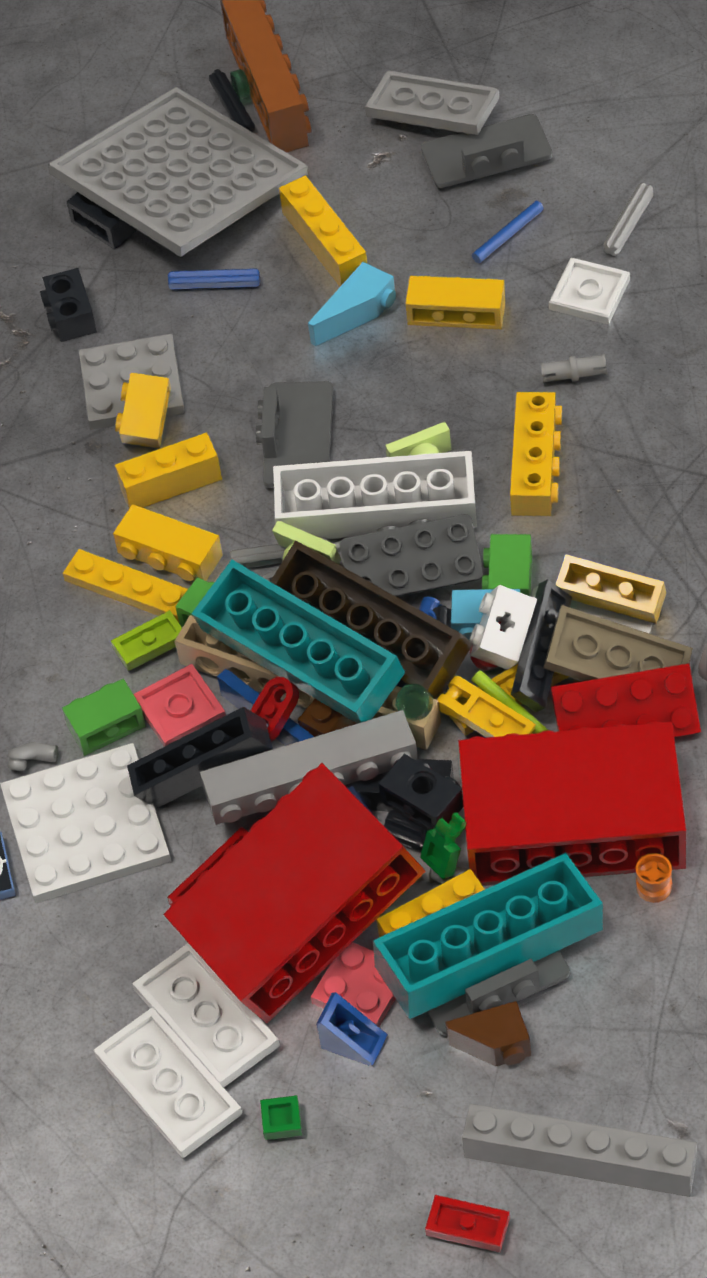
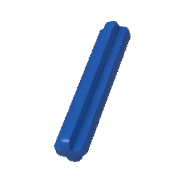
[168,268,260,290]

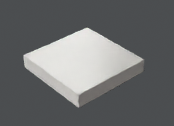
[549,257,630,325]

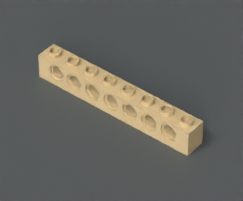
[175,615,441,750]

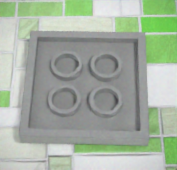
[79,334,185,430]

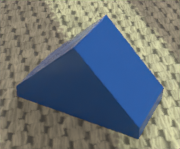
[316,992,388,1066]

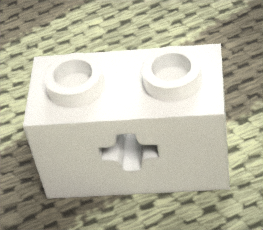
[469,585,537,670]

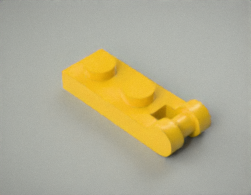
[437,676,536,738]

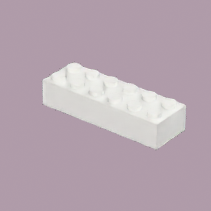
[273,451,477,539]

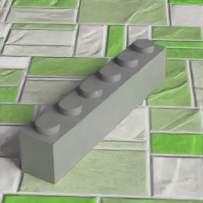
[200,710,418,825]
[462,1104,697,1197]

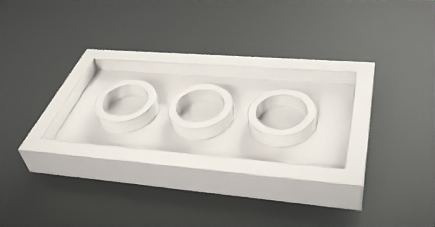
[132,943,280,1088]
[93,1007,242,1158]

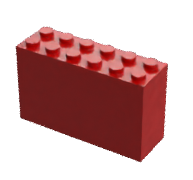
[458,721,686,886]
[163,763,426,1024]

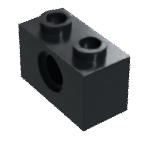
[379,753,464,831]

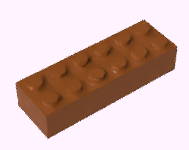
[220,0,312,153]

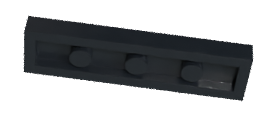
[511,579,572,712]

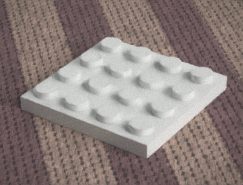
[0,743,172,904]

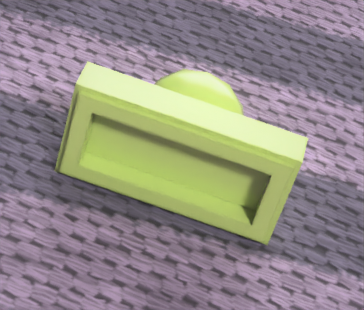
[385,422,452,457]
[272,521,342,564]

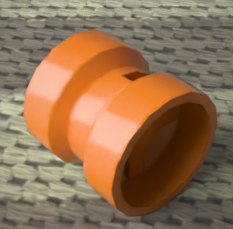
[636,853,672,903]

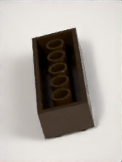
[270,540,473,700]

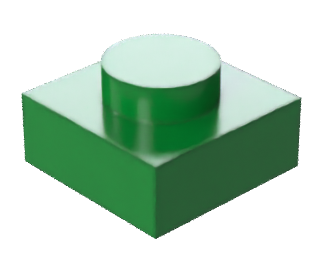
[260,1095,302,1140]

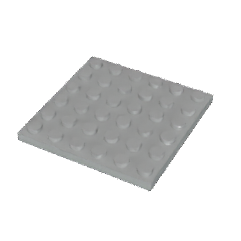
[48,87,308,257]

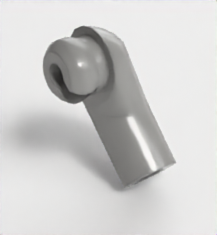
[7,742,59,771]

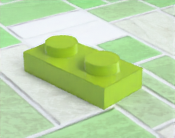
[111,610,182,671]

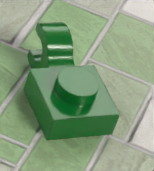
[420,812,466,879]

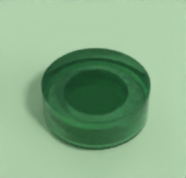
[230,69,250,100]
[396,684,433,721]

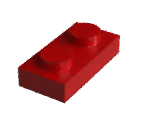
[425,1195,510,1253]

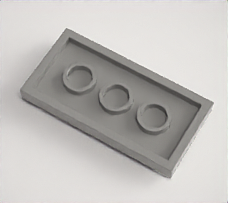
[365,71,499,135]

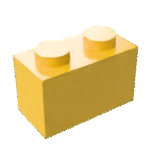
[115,372,171,449]

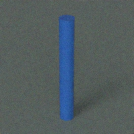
[471,200,544,264]

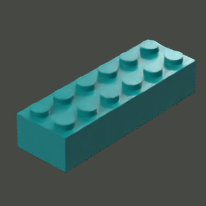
[191,559,405,724]
[373,853,603,1019]

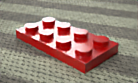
[550,663,701,737]

